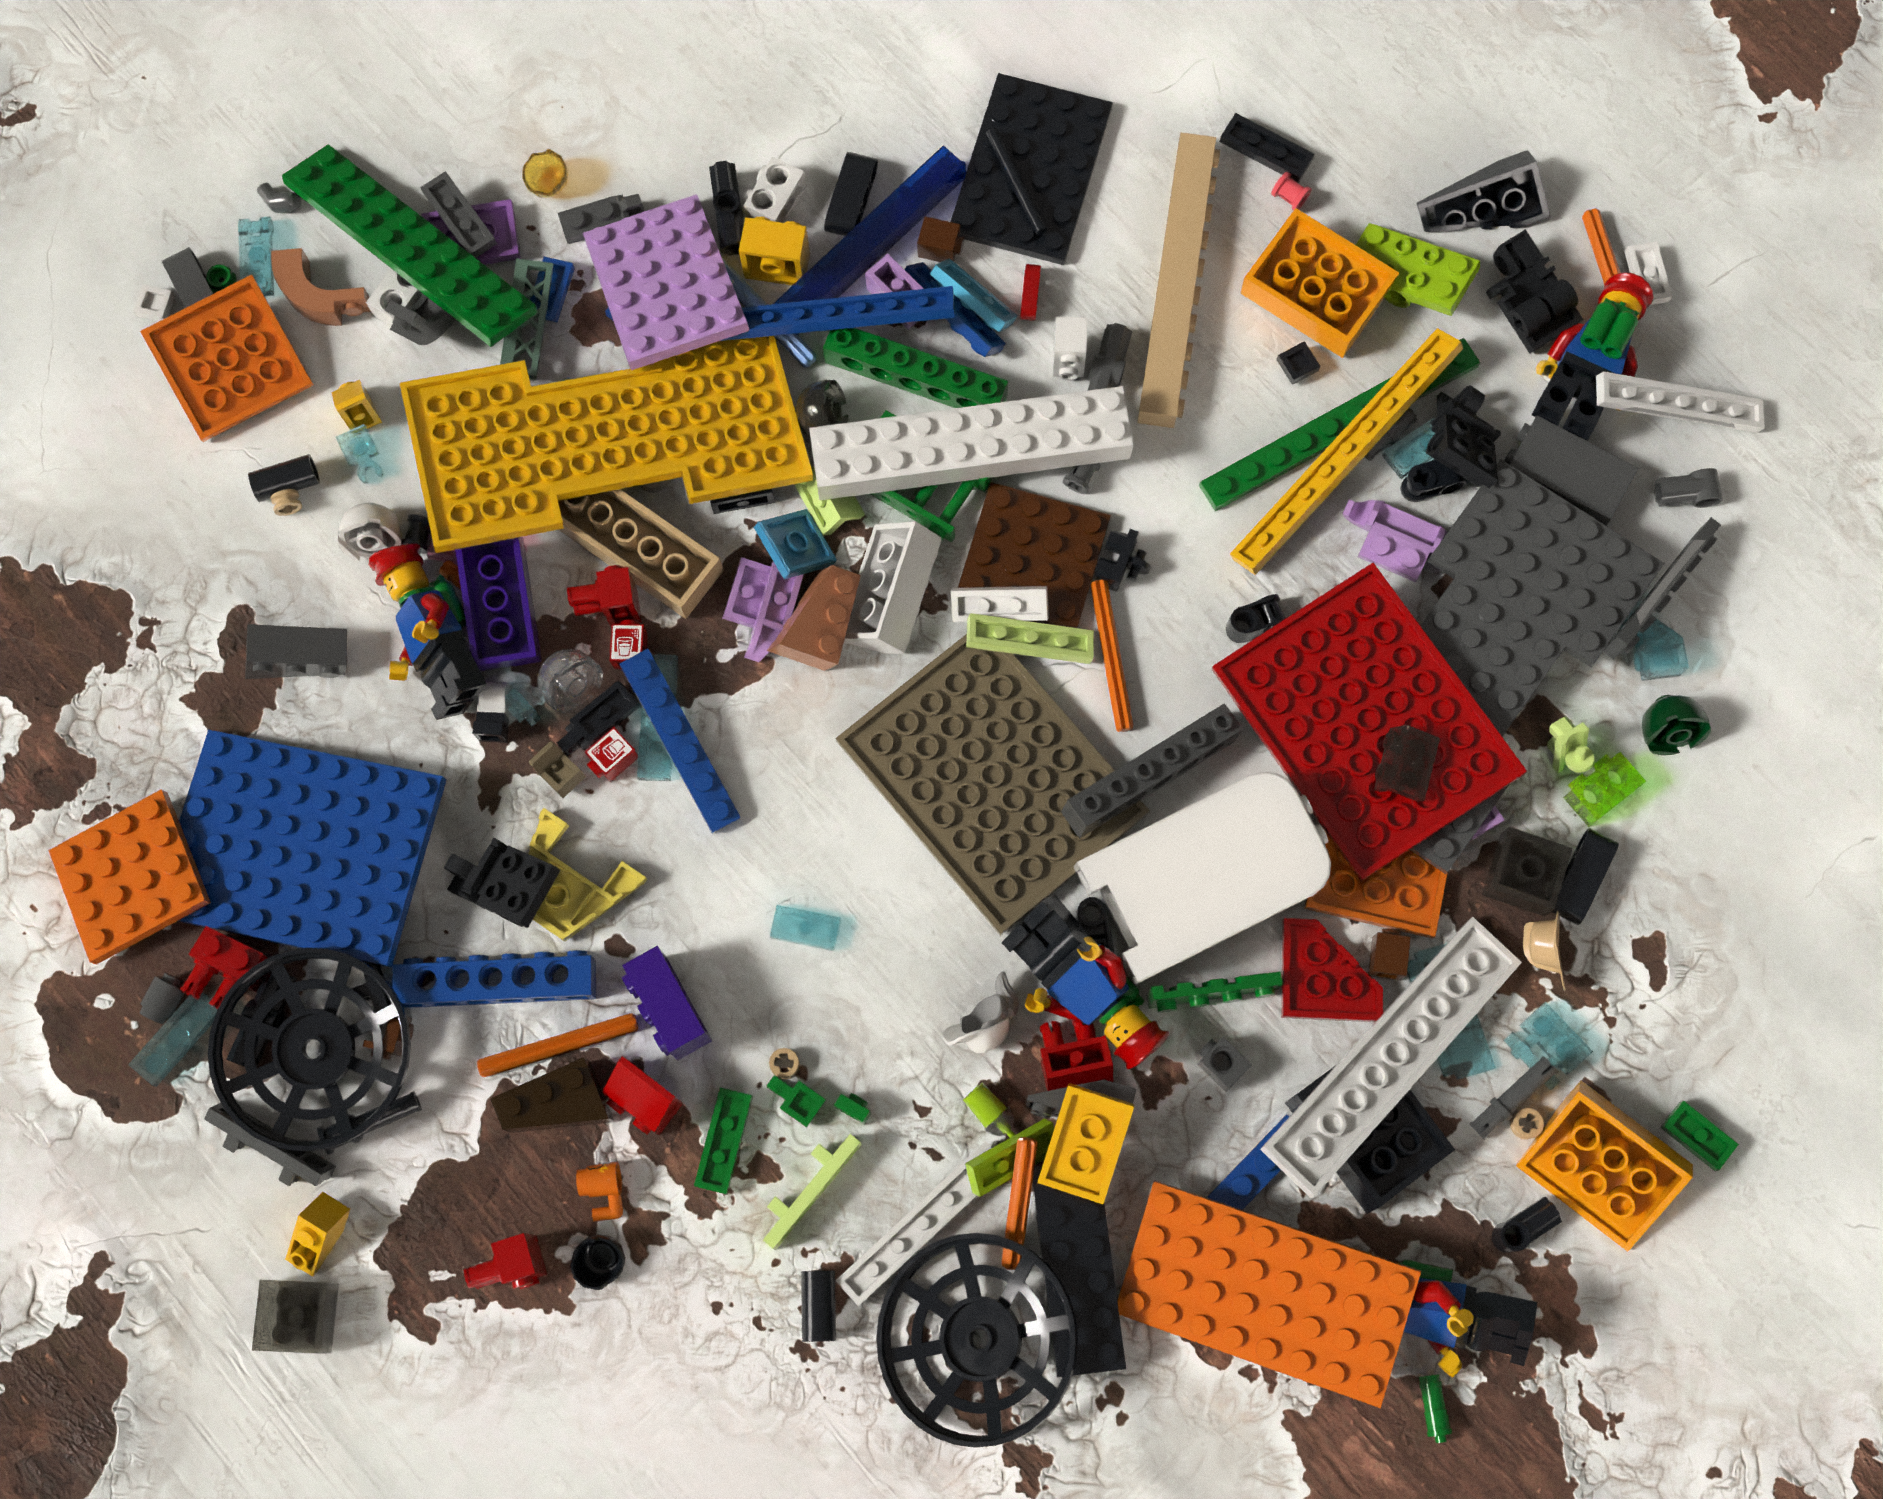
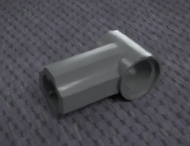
[1654,468,1723,508]

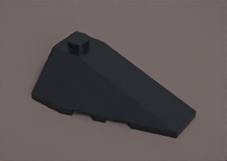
[1416,150,1550,232]

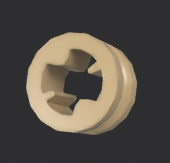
[270,489,302,516]
[769,1048,800,1080]
[1510,1108,1544,1140]

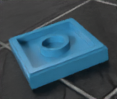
[754,509,837,580]

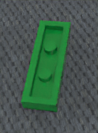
[694,1087,753,1195]

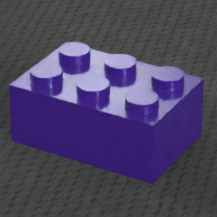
[621,945,712,1061]

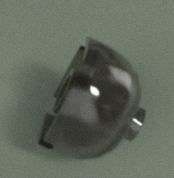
[794,380,849,439]

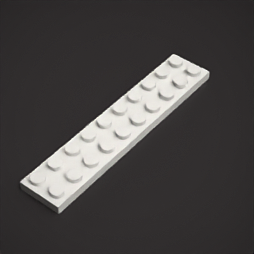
[1260,917,1522,1198]

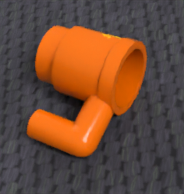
[576,1161,623,1222]

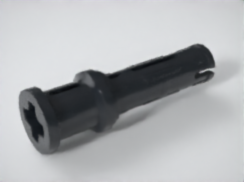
[317,1091,422,1155]

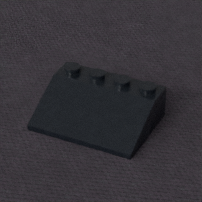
[1285,1066,1455,1214]

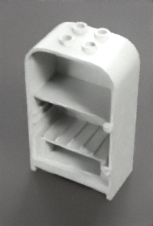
[1074,772,1331,985]

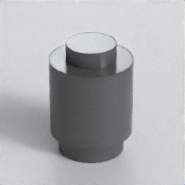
[139,972,184,1024]

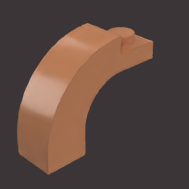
[271,248,371,326]

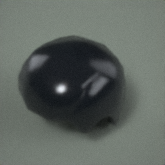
[570,1234,626,1290]

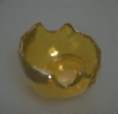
[522,149,568,198]

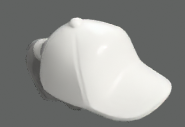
[943,971,1019,1054]

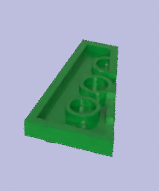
[1147,972,1283,1013]

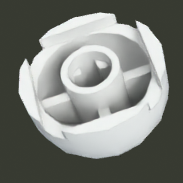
[338,503,402,561]

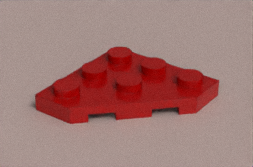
[1281,918,1383,1022]

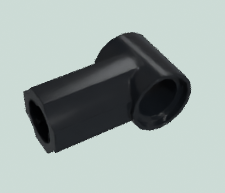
[1492,1197,1562,1253]

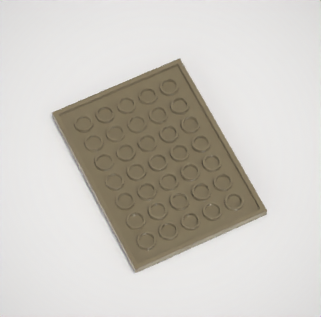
[835,634,1150,936]

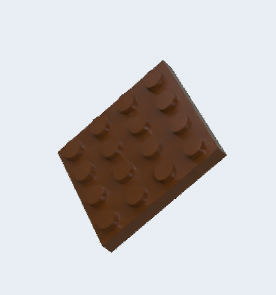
[958,482,1111,628]

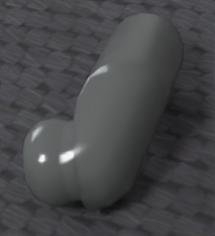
[257,183,301,213]

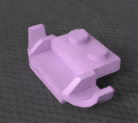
[1343,499,1448,582]
[722,557,804,662]

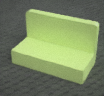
[794,466,865,536]

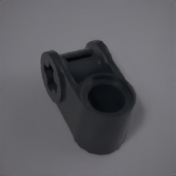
[1400,459,1466,502]
[1226,594,1286,643]
[1076,897,1114,953]

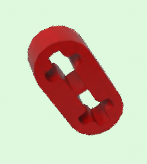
[1020,264,1041,321]

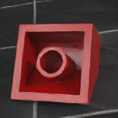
[602,1056,683,1135]

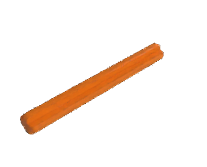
[1091,579,1134,732]
[477,1013,638,1077]

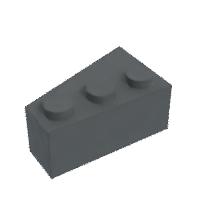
[245,624,347,679]

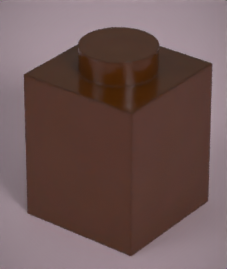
[917,216,965,262]
[1368,928,1411,981]

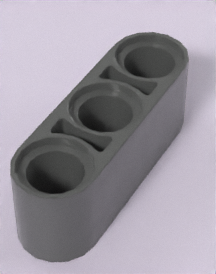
[162,247,214,308]

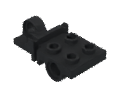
[1486,229,1584,354]
[1426,385,1501,489]
[444,838,560,928]

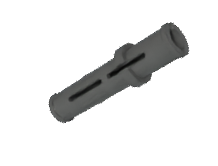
[1469,1056,1559,1140]

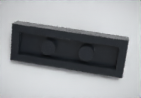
[1220,113,1315,183]

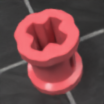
[1271,172,1312,210]

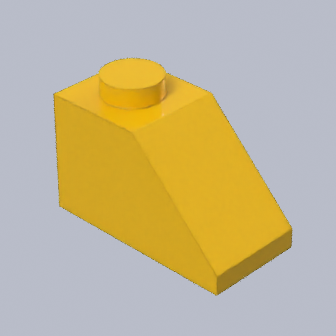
[331,380,382,435]

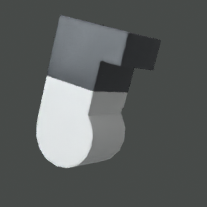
[472,681,511,743]

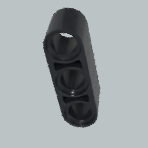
[824,152,878,239]
[1548,828,1619,925]

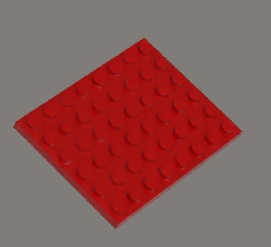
[1212,563,1527,882]

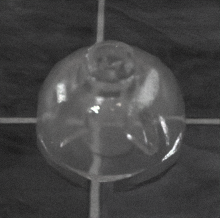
[537,649,603,714]

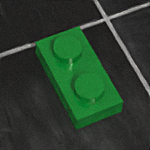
[1660,1101,1739,1171]

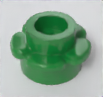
[206,264,237,293]

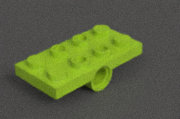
[1356,223,1480,316]

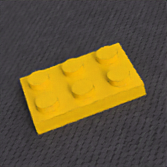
[1037,1083,1135,1204]

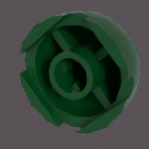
[1642,695,1711,755]

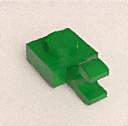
[766,1075,826,1128]

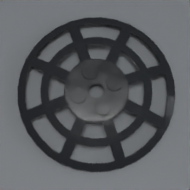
[208,948,411,1151]
[876,1233,1078,1448]

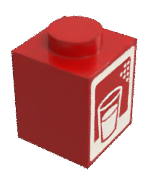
[609,620,648,669]
[585,727,639,783]

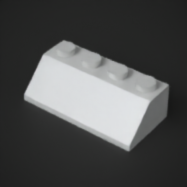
[844,521,942,654]

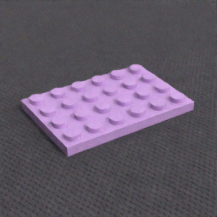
[583,194,749,370]

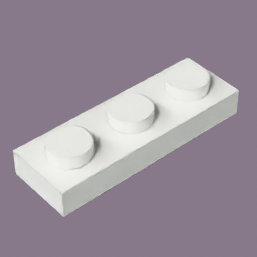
[951,586,1049,622]

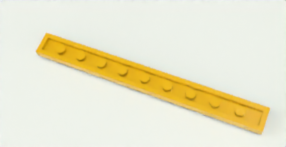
[1230,328,1463,575]

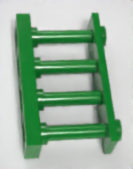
[870,410,992,543]

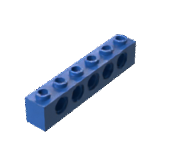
[392,950,596,1008]

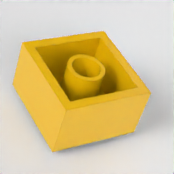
[739,217,810,287]

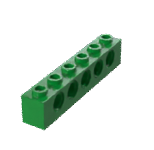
[823,328,1008,408]

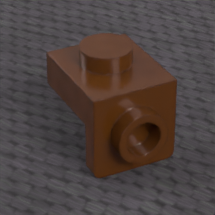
[362,1015,414,1060]

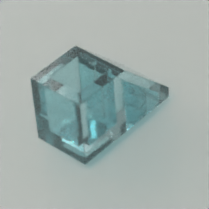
[1634,618,1689,681]

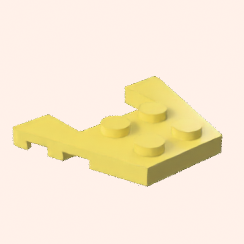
[528,808,647,942]

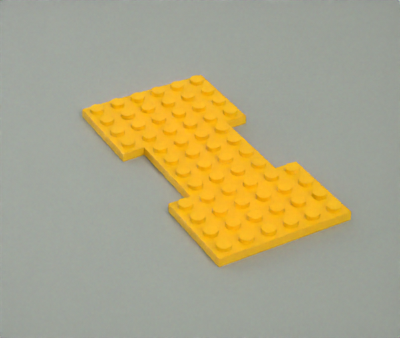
[400,336,813,553]

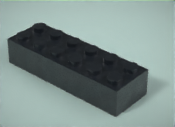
[1032,1166,1126,1378]

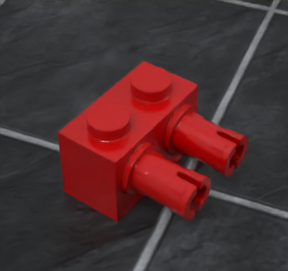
[567,565,642,627]
[180,926,267,1010]
[1039,1020,1114,1091]
[463,1233,547,1290]

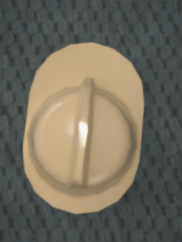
[1523,911,1566,991]

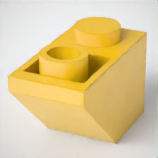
[285,1192,350,1277]

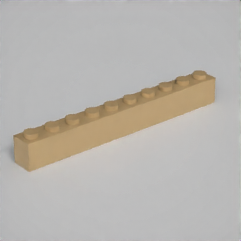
[1137,132,1220,428]

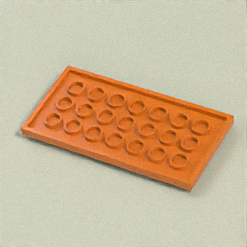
[1117,1181,1421,1408]

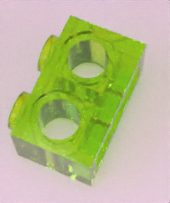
[1563,752,1646,827]

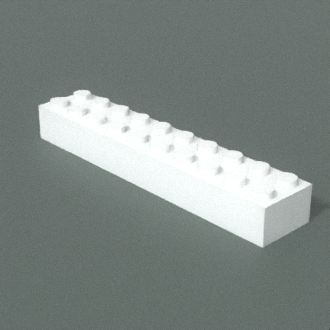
[809,386,1133,501]

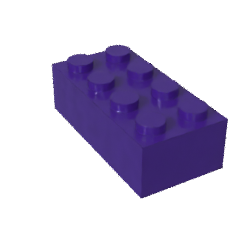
[455,537,542,671]

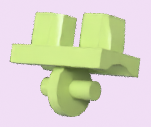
[1547,716,1594,774]

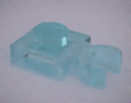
[336,424,384,484]

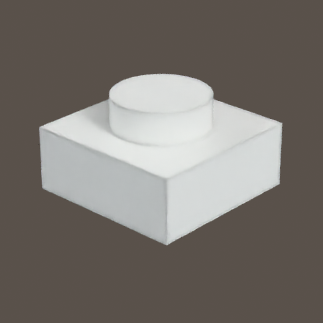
[133,284,175,321]

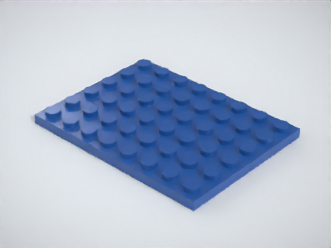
[178,730,447,968]

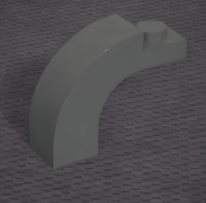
[384,294,456,345]

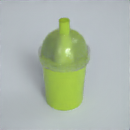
[963,1082,1016,1138]

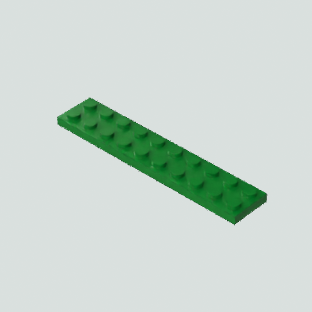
[282,144,537,347]

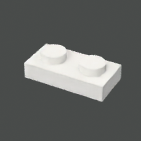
[1624,241,1672,305]

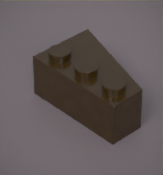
[490,1057,615,1133]

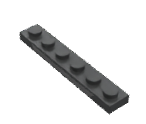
[1603,517,1721,659]

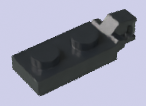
[556,680,640,757]

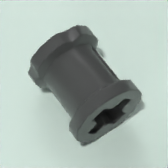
[1062,463,1101,494]

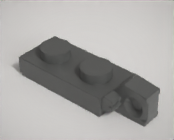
[558,194,644,244]

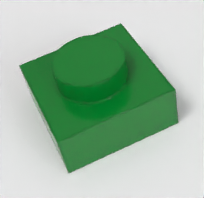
[834,1093,871,1125]

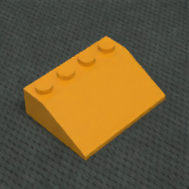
[1241,208,1399,358]
[1516,1080,1693,1252]

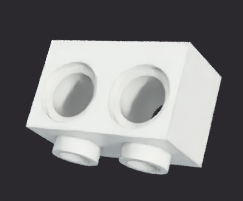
[742,157,806,223]
[366,268,423,326]
[1053,316,1087,380]

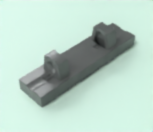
[204,1103,336,1186]

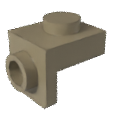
[529,741,587,798]

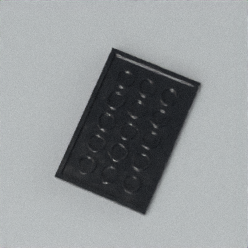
[950,73,1113,265]

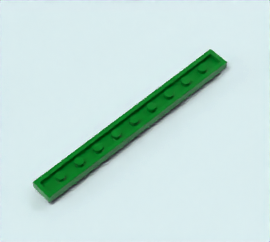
[1199,338,1481,511]

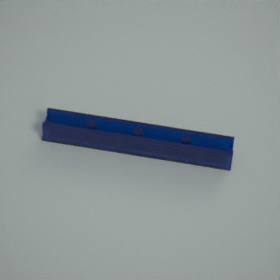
[773,145,966,335]

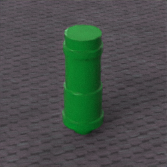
[1419,1374,1453,1443]

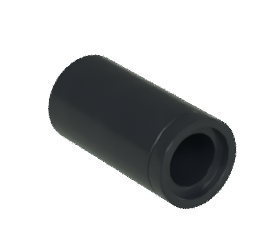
[248,454,320,503]
[801,1271,836,1342]

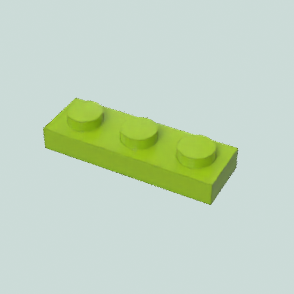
[965,1118,1054,1197]

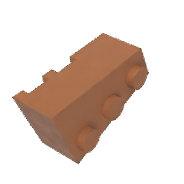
[767,565,861,671]

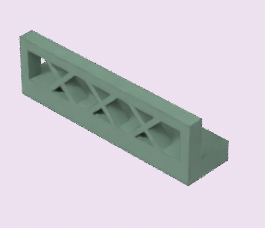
[500,258,554,380]

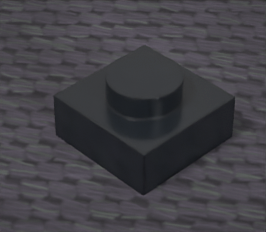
[1277,341,1320,385]

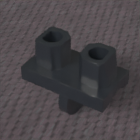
[1095,529,1151,592]

